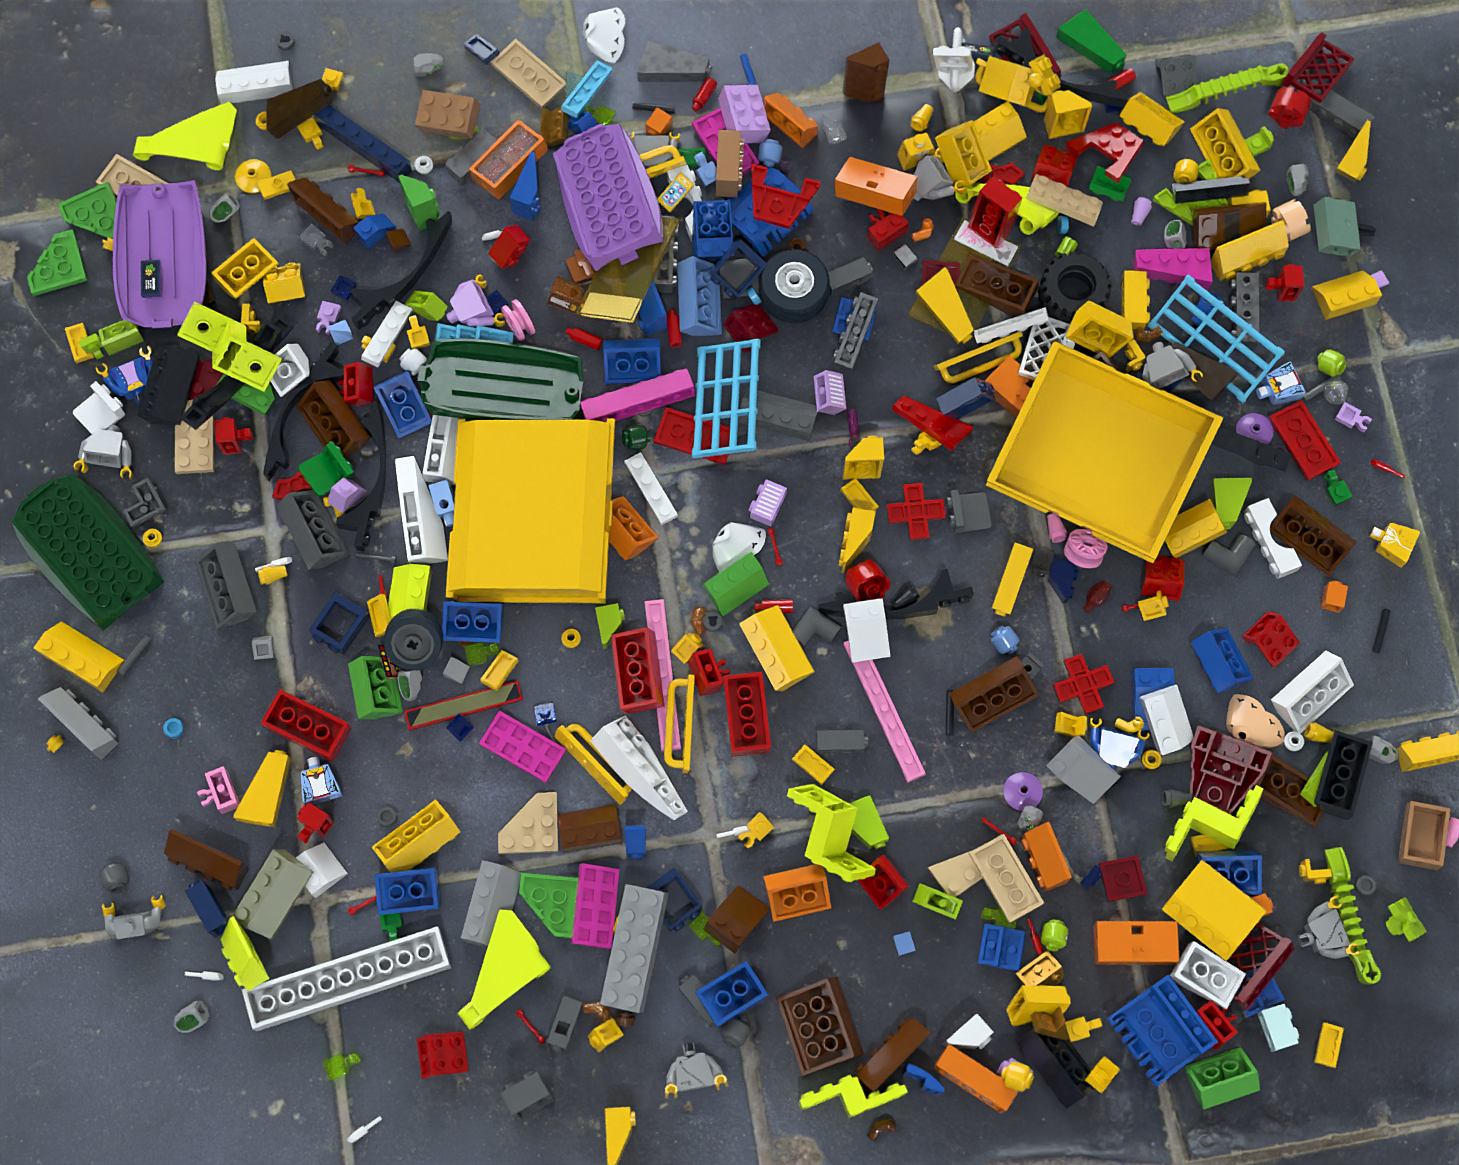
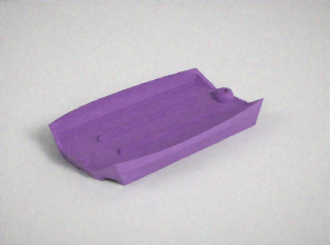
[553,123,663,271]
[113,180,207,328]

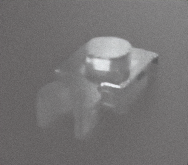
[822,112,847,145]
[299,224,333,255]

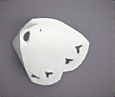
[583,8,625,63]
[713,522,766,572]

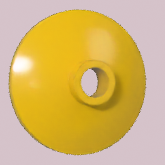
[235,159,272,193]

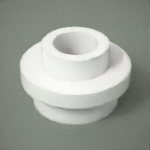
[415,156,433,174]
[1284,732,1304,751]

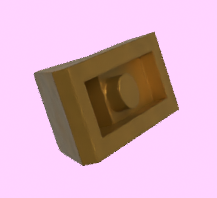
[1030,1007,1069,1040]

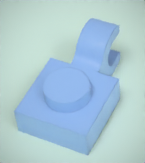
[694,152,717,187]

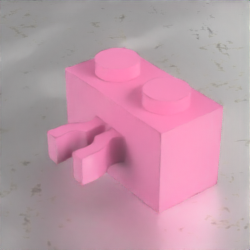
[197,766,240,814]

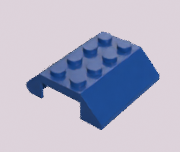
[728,167,814,258]
[1106,975,1218,1087]

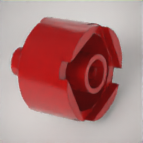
[1268,87,1311,129]
[846,559,890,602]

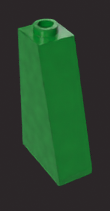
[1056,9,1127,73]

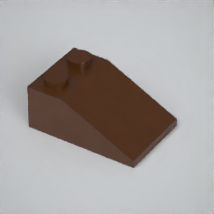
[703,885,770,954]

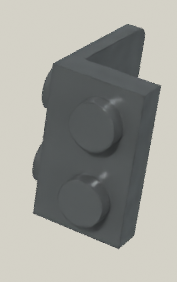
[946,490,992,534]

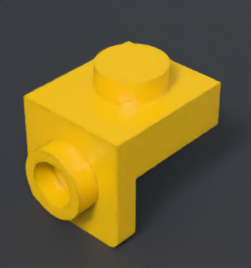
[1054,712,1087,738]
[1299,859,1332,884]

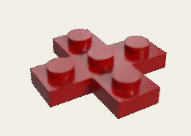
[886,483,946,541]
[1053,654,1115,715]

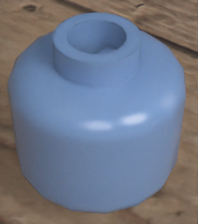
[758,139,783,167]
[991,625,1020,655]

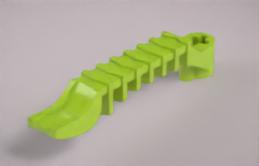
[1166,63,1289,113]
[1324,847,1381,984]

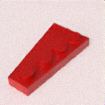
[892,396,974,451]

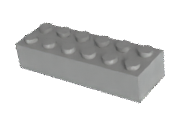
[600,884,669,1013]

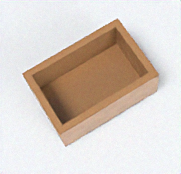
[415,90,480,140]
[715,130,744,197]
[1398,801,1450,871]

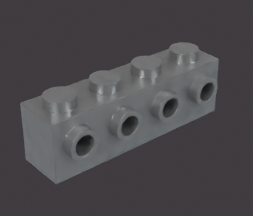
[654,216,678,293]
[1230,272,1259,349]
[833,292,878,372]

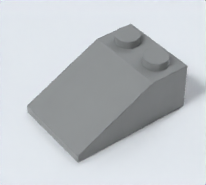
[1046,735,1121,804]

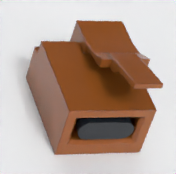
[565,249,597,288]

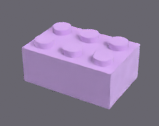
[718,85,770,143]

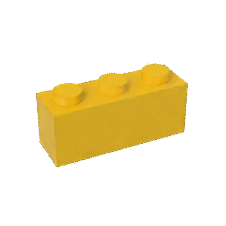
[1121,270,1150,330]

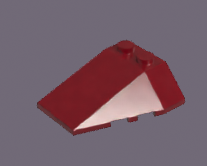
[1190,725,1273,815]

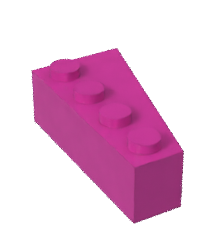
[1132,248,1212,291]

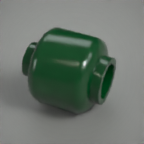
[622,425,651,450]

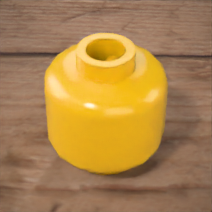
[1173,159,1199,183]
[1001,1062,1034,1092]

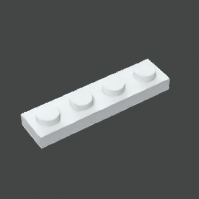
[361,301,412,367]
[974,307,1049,343]
[624,452,678,526]

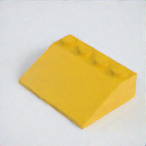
[1162,860,1267,961]

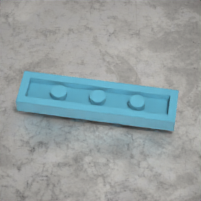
[561,60,612,118]

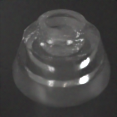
[1323,380,1349,405]

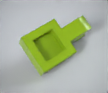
[78,333,104,360]

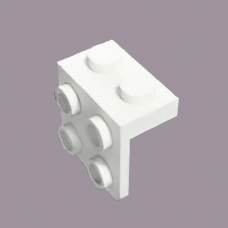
[73,381,125,435]

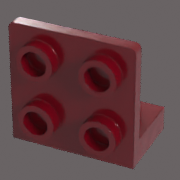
[723,304,779,353]

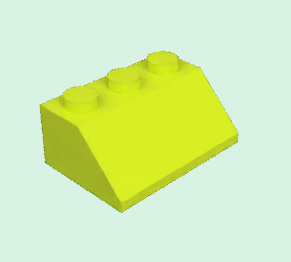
[388,564,432,619]
[221,916,269,991]

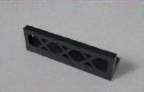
[1171,176,1250,204]

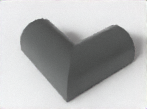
[123,477,166,529]
[1203,534,1255,577]
[793,606,842,648]

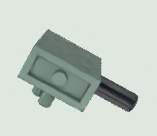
[1314,197,1376,257]

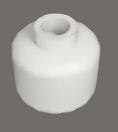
[400,348,427,376]

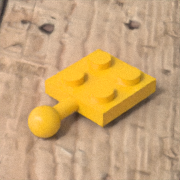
[1028,54,1060,96]

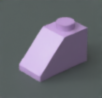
[328,478,367,513]

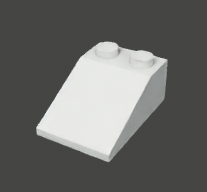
[843,598,890,663]
[1170,941,1246,1009]

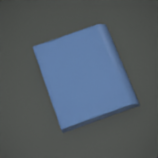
[893,931,916,955]

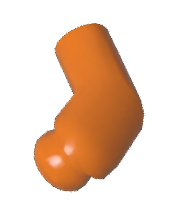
[911,218,934,242]

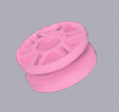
[501,299,535,341]
[1064,529,1108,568]

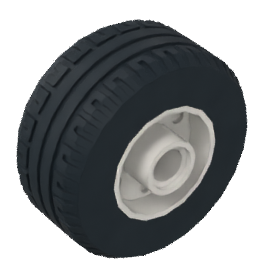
[759,249,830,323]

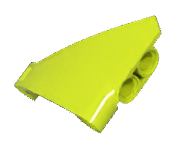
[133,102,237,171]
[955,182,1059,235]
[458,910,551,1030]

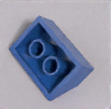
[625,266,667,336]
[603,339,661,384]
[442,602,504,643]
[1191,628,1254,693]
[1197,850,1262,895]

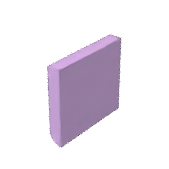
[1370,270,1389,288]

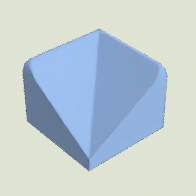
[328,320,353,345]

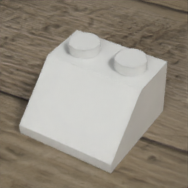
[271,344,309,397]
[296,843,348,898]
[943,1014,993,1050]

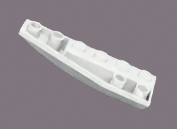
[423,415,464,485]
[395,456,448,565]
[590,715,688,820]

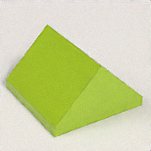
[98,320,144,356]

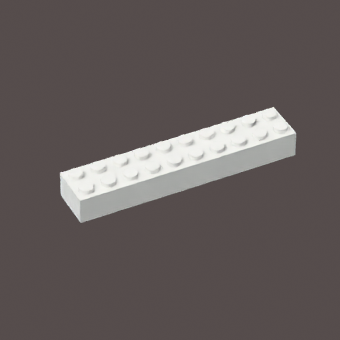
[242,926,451,1031]

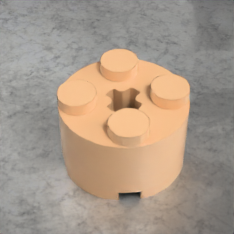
[1271,199,1311,242]

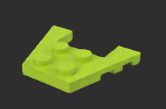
[1152,159,1229,226]

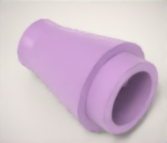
[1131,197,1152,226]

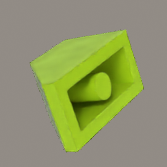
[404,290,448,321]
[595,603,625,649]
[912,883,963,919]

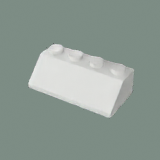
[216,61,293,104]
[1271,651,1354,734]

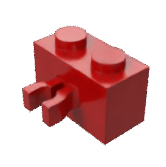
[867,209,909,251]
[488,224,530,269]
[1265,264,1304,301]
[338,362,373,407]
[214,417,253,455]
[688,648,730,696]
[297,802,334,844]
[1196,1000,1238,1051]

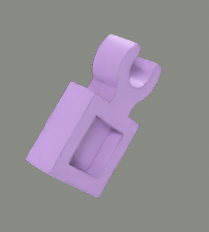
[316,301,341,336]
[1335,402,1372,432]

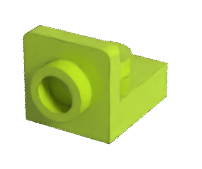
[1245,126,1274,157]

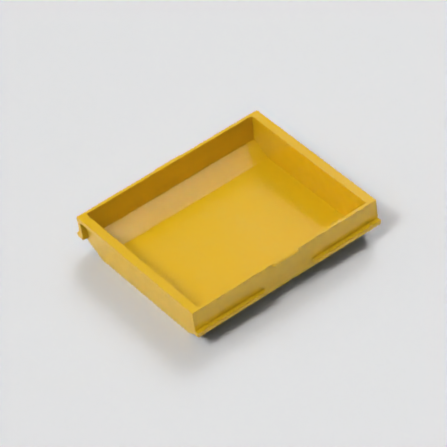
[986,341,1223,563]
[446,419,615,603]

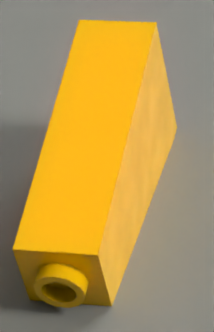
[915,267,974,344]
[992,543,1033,617]
[233,750,291,828]

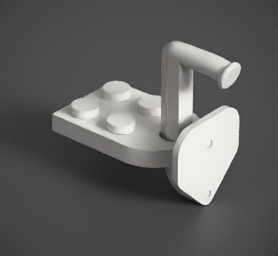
[933,27,975,93]

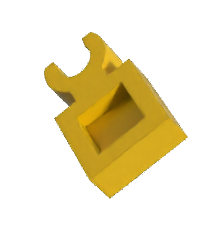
[738,812,774,848]

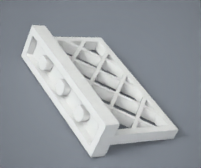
[1018,317,1075,380]

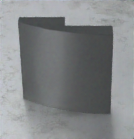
[719,259,759,299]

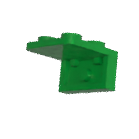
[298,441,354,497]

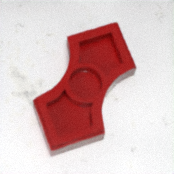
[978,162,1025,185]
[272,471,312,501]

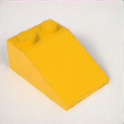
[979,56,1035,107]
[1336,120,1371,183]
[605,1107,636,1165]

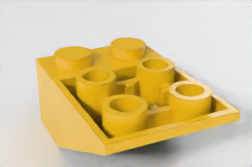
[839,507,876,573]

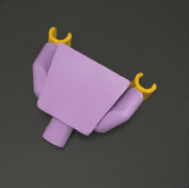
[446,275,505,327]

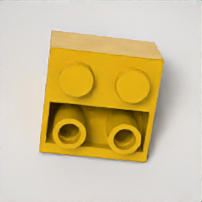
[263,262,305,304]

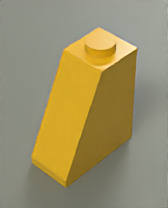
[1006,985,1071,1026]

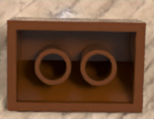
[558,804,622,853]

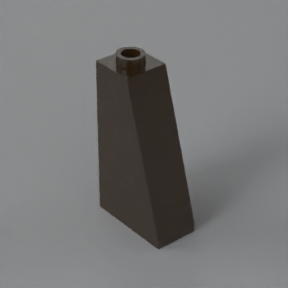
[266,79,332,139]
[1166,342,1239,401]

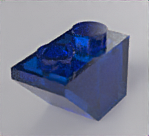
[1048,557,1078,604]

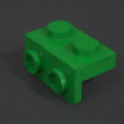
[1089,166,1131,201]

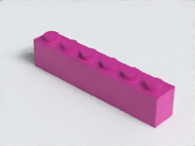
[580,368,695,422]

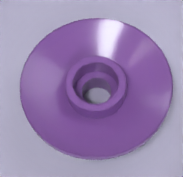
[1236,413,1273,445]
[1003,772,1043,811]

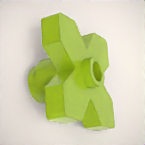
[1386,897,1427,942]

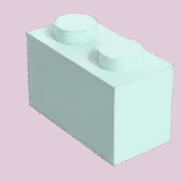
[1257,1004,1299,1052]

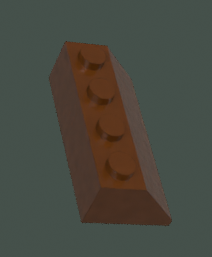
[843,42,889,103]
[287,177,360,245]
[296,380,370,459]
[1270,495,1357,576]
[949,656,1040,733]
[164,829,249,891]
[854,1018,931,1094]

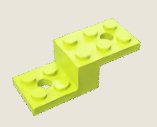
[798,1075,907,1119]

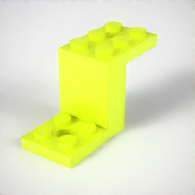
[178,302,281,392]
[787,784,876,882]
[1164,785,1263,862]

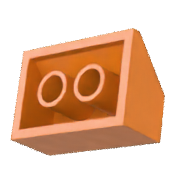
[763,93,818,148]
[609,496,659,560]
[1021,822,1072,892]
[763,864,831,922]

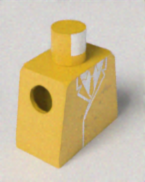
[897,133,935,171]
[1370,523,1420,568]

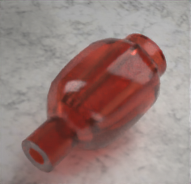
[1083,581,1112,613]

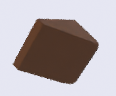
[385,229,411,252]

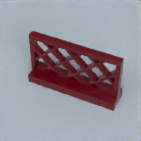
[989,13,1061,78]
[1282,32,1355,104]
[1223,923,1295,1011]

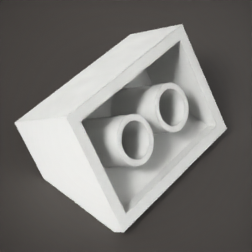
[1139,684,1194,755]

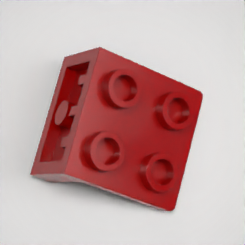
[1031,145,1078,187]
[1141,555,1185,601]
[1242,611,1300,668]
[417,1031,468,1080]

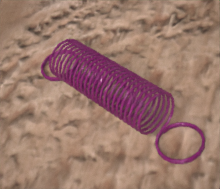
[845,403,860,449]

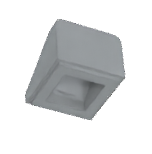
[252,636,274,660]
[443,657,470,684]

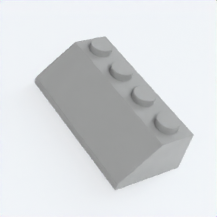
[38,687,119,760]
[461,860,521,947]

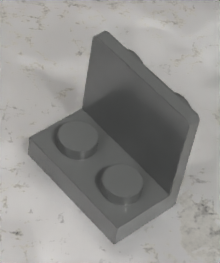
[1155,54,1198,96]

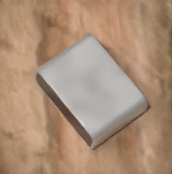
[893,244,918,269]

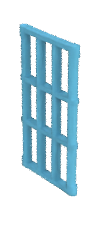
[1148,274,1285,403]
[692,339,761,458]

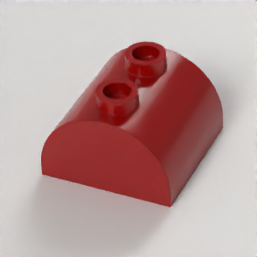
[857,855,909,910]

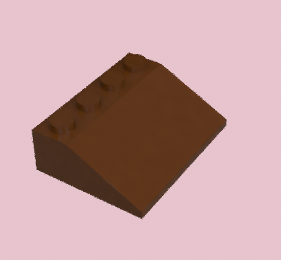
[776,977,864,1076]

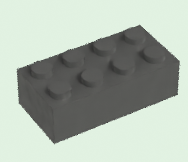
[501,1071,554,1121]

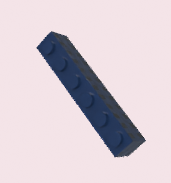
[313,105,412,183]

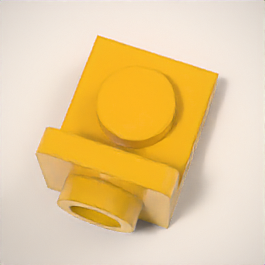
[241,304,261,334]
[1125,340,1146,372]
[1138,590,1169,621]
[671,633,704,664]
[588,1018,624,1052]
[1085,1057,1120,1093]

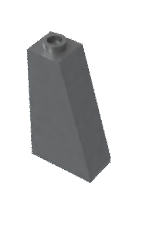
[637,41,712,82]

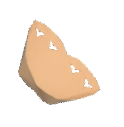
[1226,694,1285,749]

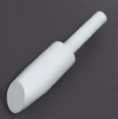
[482,230,502,241]
[255,557,292,572]
[716,826,749,838]
[185,971,224,980]
[347,1116,382,1143]

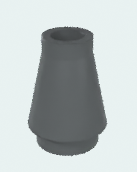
[1161,789,1192,808]

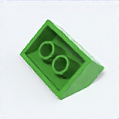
[398,175,440,231]
[701,552,769,617]
[348,656,403,719]
[1184,1047,1260,1110]

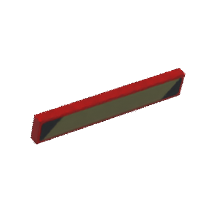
[404,681,523,731]

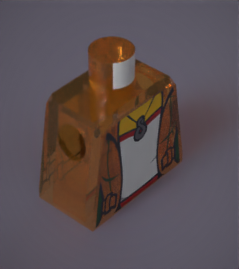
[547,276,588,313]

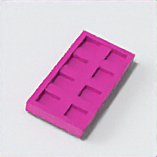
[692,108,760,175]
[479,711,567,783]
[571,863,620,949]

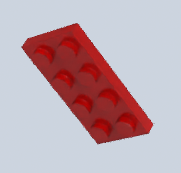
[1268,400,1341,481]
[654,407,730,465]

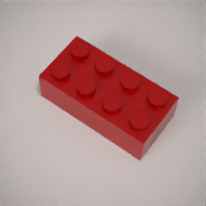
[968,176,1023,249]
[611,627,665,714]
[723,672,771,757]
[261,689,352,763]

